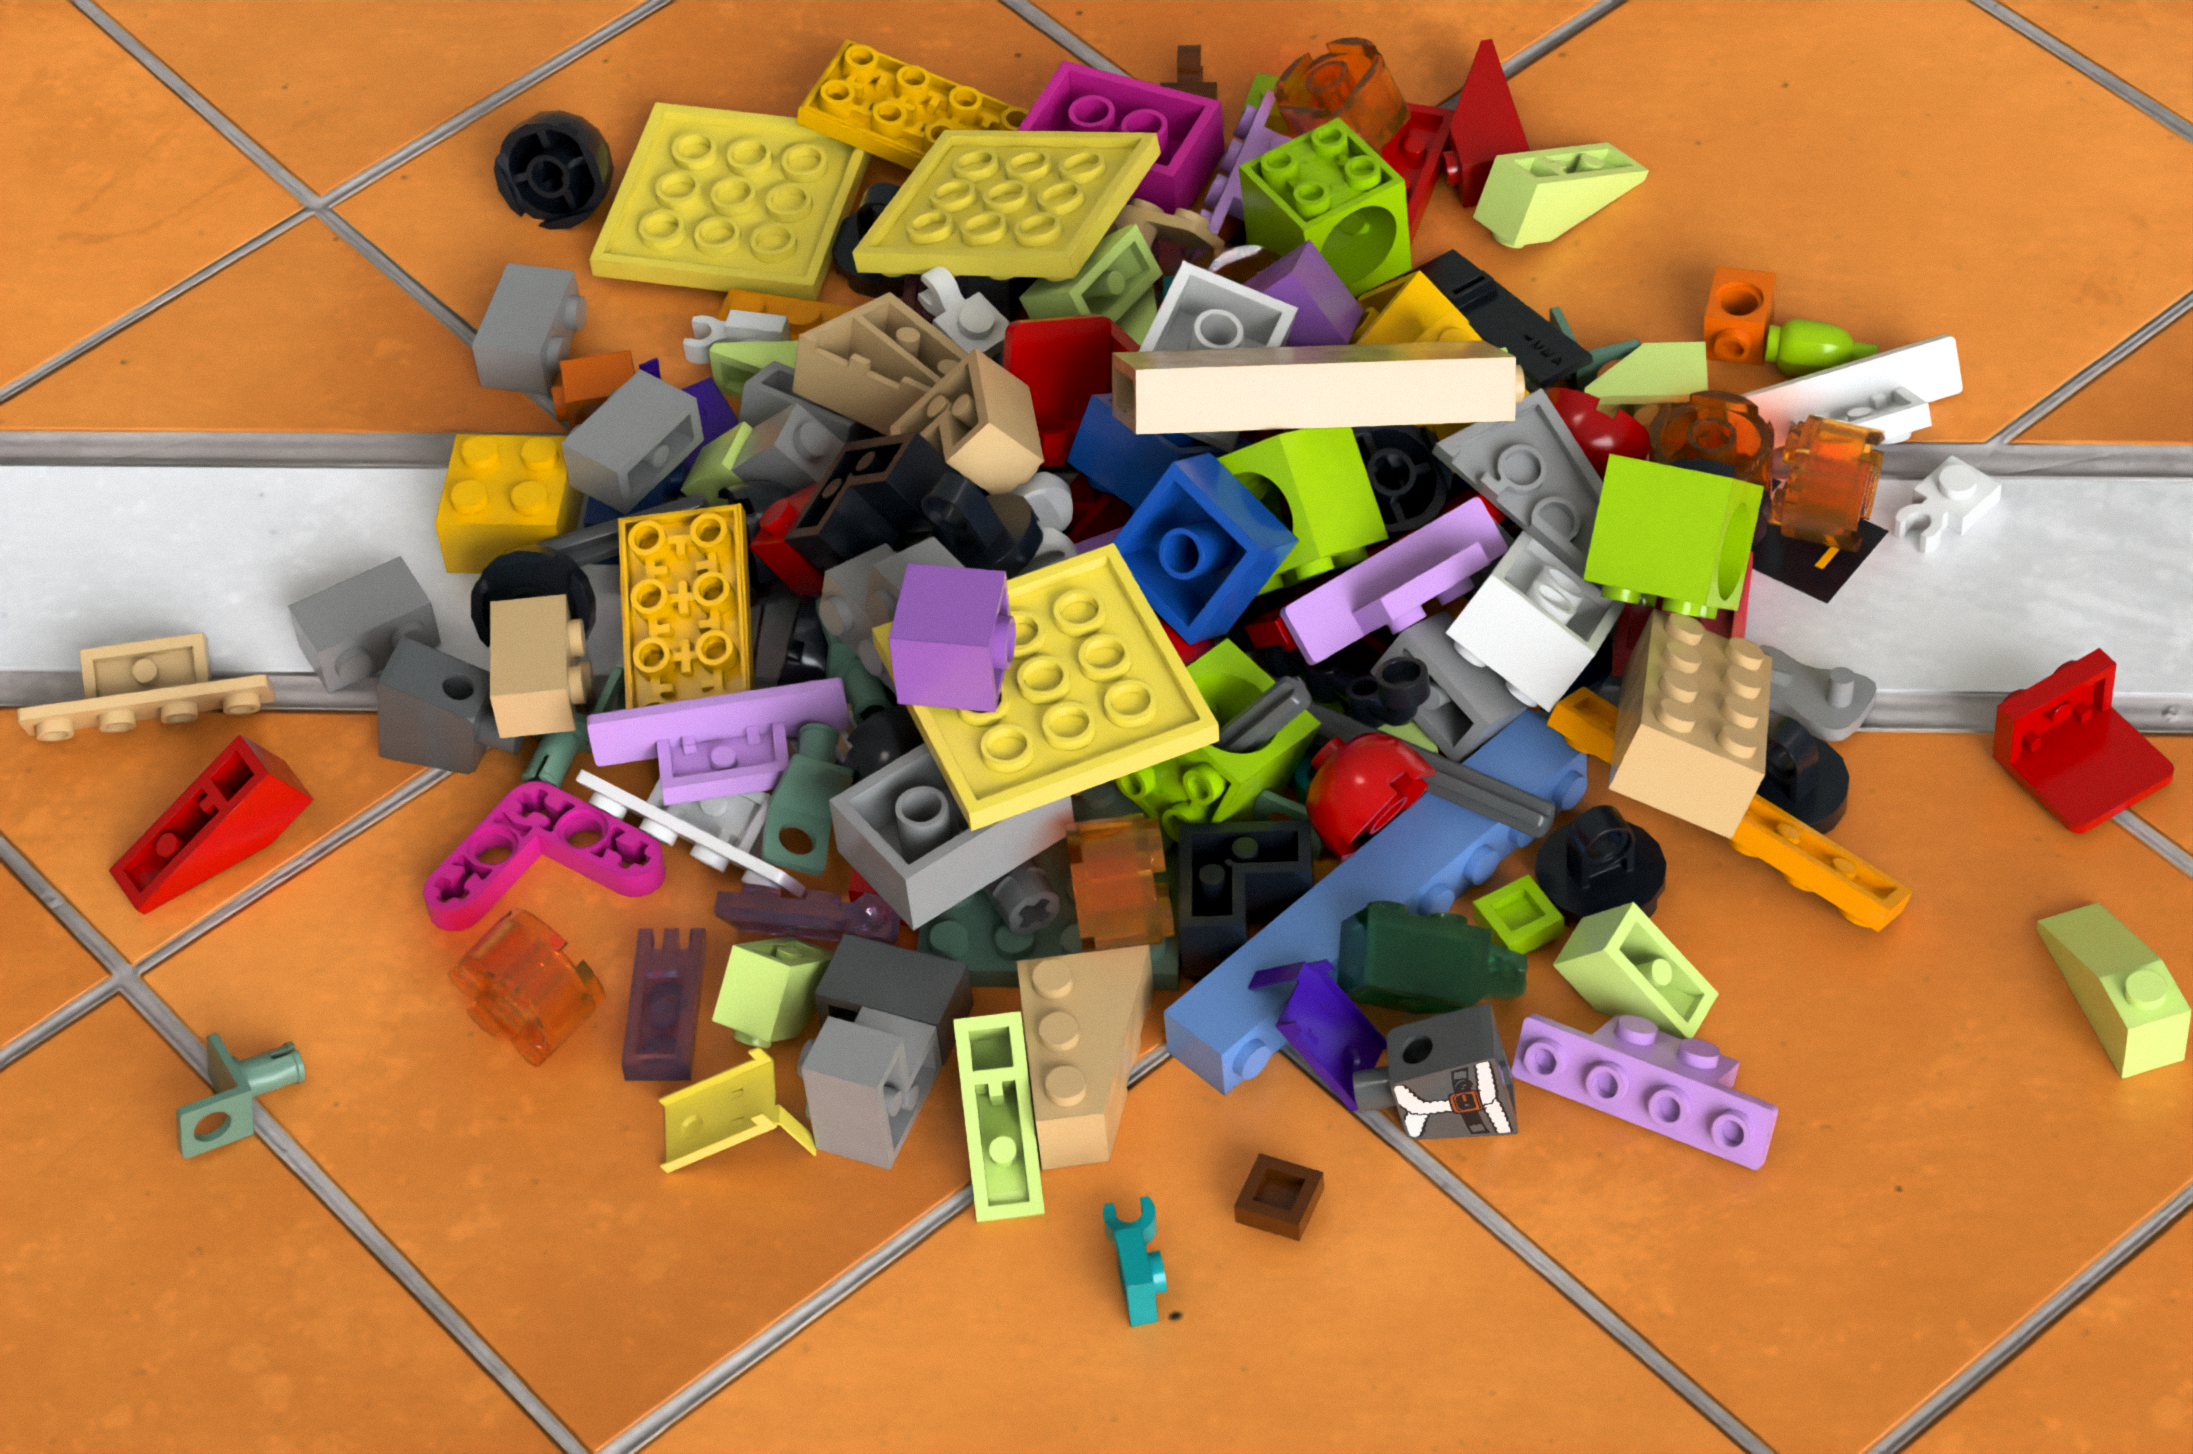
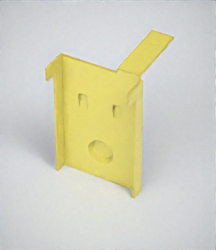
[658,1046,816,1173]

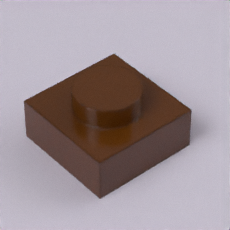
[1234,1153,1324,1241]

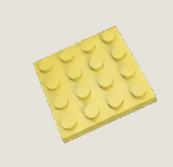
[589,102,872,301]
[852,130,1161,282]
[872,543,1219,831]

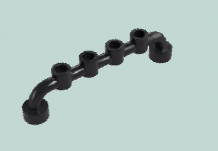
[1226,601,1431,728]

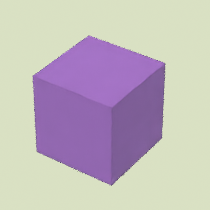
[1242,239,1364,347]
[889,563,1016,712]

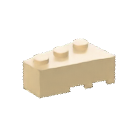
[792,292,969,436]
[1016,944,1154,1170]

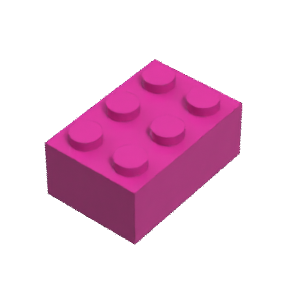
[1017,60,1225,215]

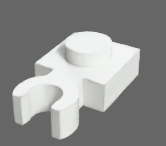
[1894,455,2002,555]

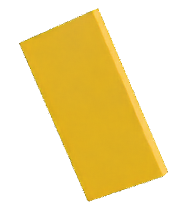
[797,39,1029,171]
[618,503,755,709]

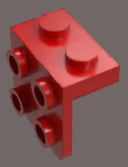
[1003,314,1112,467]
[1992,648,2174,834]

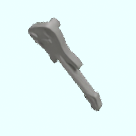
[1606,620,1877,742]

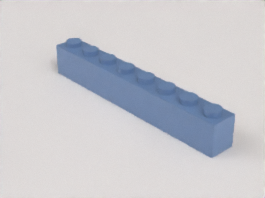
[1164,708,1588,1096]

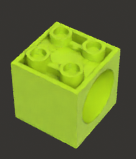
[1238,117,1412,298]
[1216,427,1389,597]
[1583,454,1764,620]
[1112,638,1321,843]

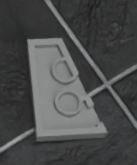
[1432,388,1603,579]

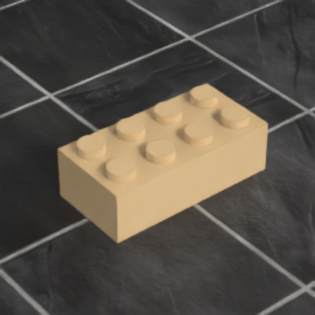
[1608,609,1772,839]

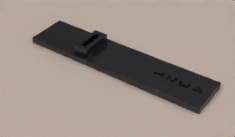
[1404,249,1593,389]

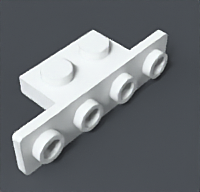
[1725,334,1963,461]
[575,769,806,899]

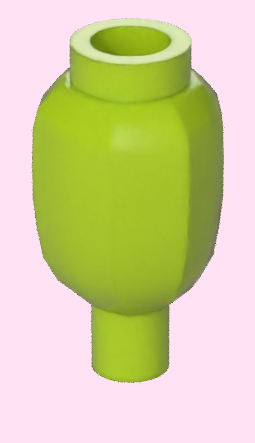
[1765,319,1878,377]

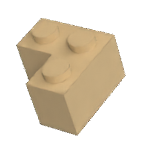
[890,348,1044,495]
[490,594,595,738]

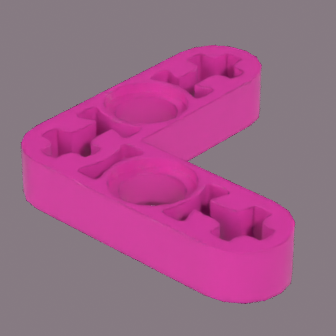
[423,781,666,931]

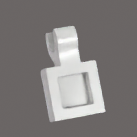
[918,267,1010,359]
[683,309,792,364]

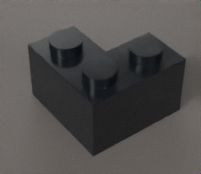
[783,432,963,578]
[1178,820,1314,977]

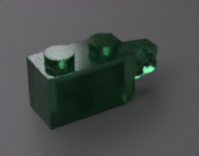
[1337,901,1528,1014]

